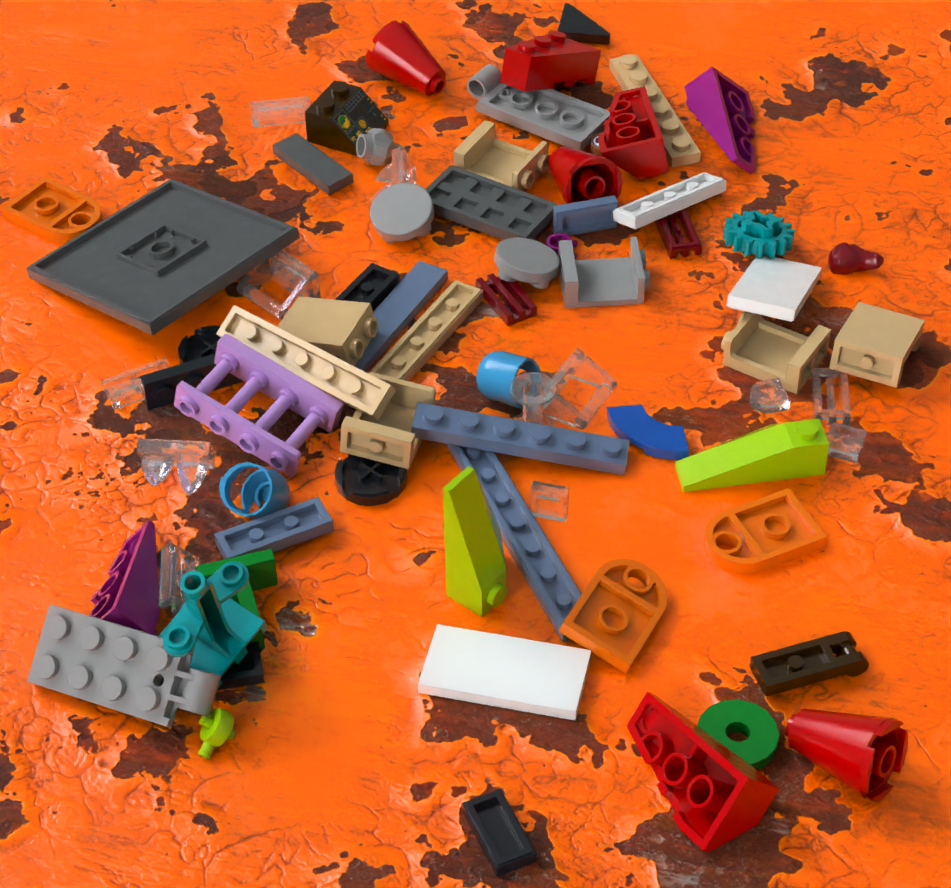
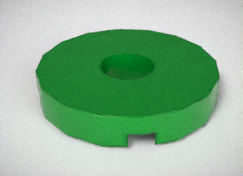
[697,699,779,770]

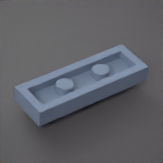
[214,497,334,559]

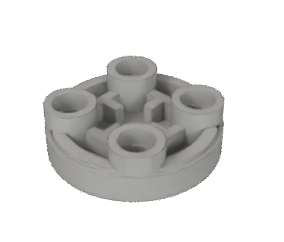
[370,183,434,243]
[494,237,560,289]

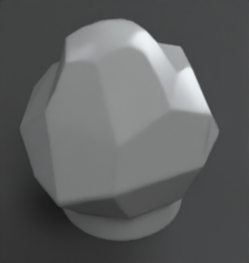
[356,128,402,166]

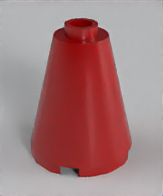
[366,20,446,96]
[548,146,623,204]
[785,709,908,802]

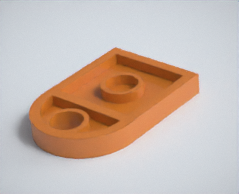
[1,177,103,243]
[704,488,828,574]
[558,559,667,673]

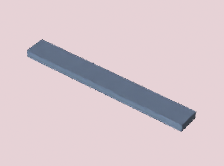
[445,443,582,642]

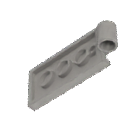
[466,64,610,151]
[27,604,221,727]

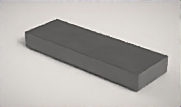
[272,133,353,195]

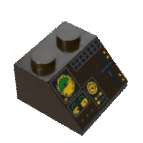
[305,80,389,156]

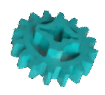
[723,211,795,259]

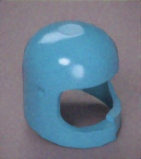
[476,351,542,410]
[219,462,290,519]

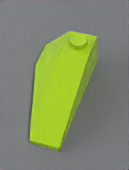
[675,418,829,492]
[443,466,507,617]

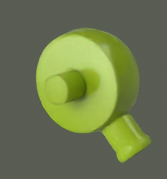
[198,708,235,759]

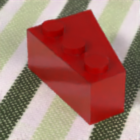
[500,31,601,91]

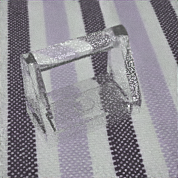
[237,250,321,320]
[529,347,617,430]

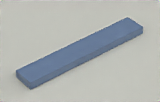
[334,261,448,372]

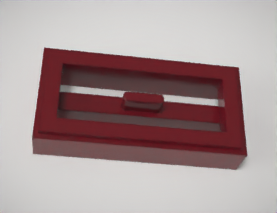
[655,208,702,259]
[476,273,537,326]

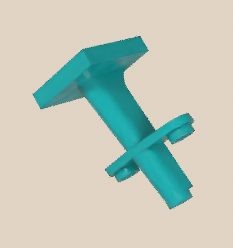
[159,561,268,688]

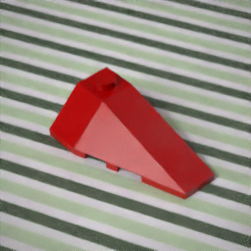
[598,86,669,179]
[627,691,780,853]

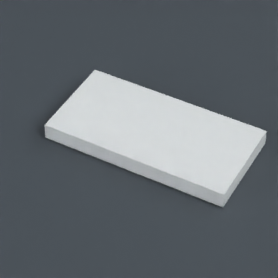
[726,255,822,322]
[418,624,591,721]

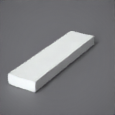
[613,172,726,229]

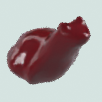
[828,242,884,275]

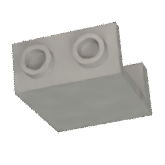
[558,236,650,308]

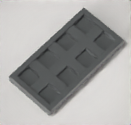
[425,165,558,240]

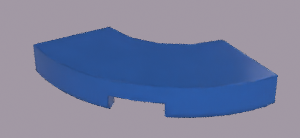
[607,405,689,460]

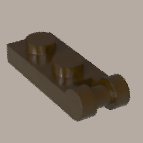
[749,631,869,697]

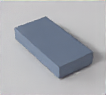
[553,195,618,236]

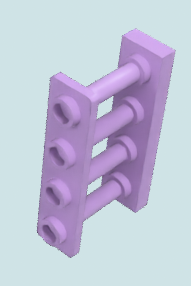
[174,333,344,477]

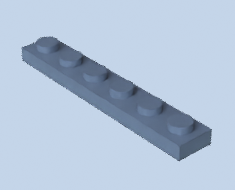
[411,402,630,475]

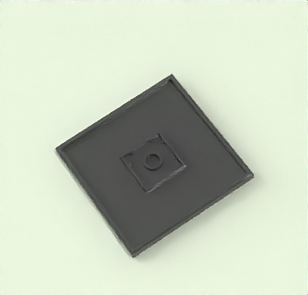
[26,179,300,336]

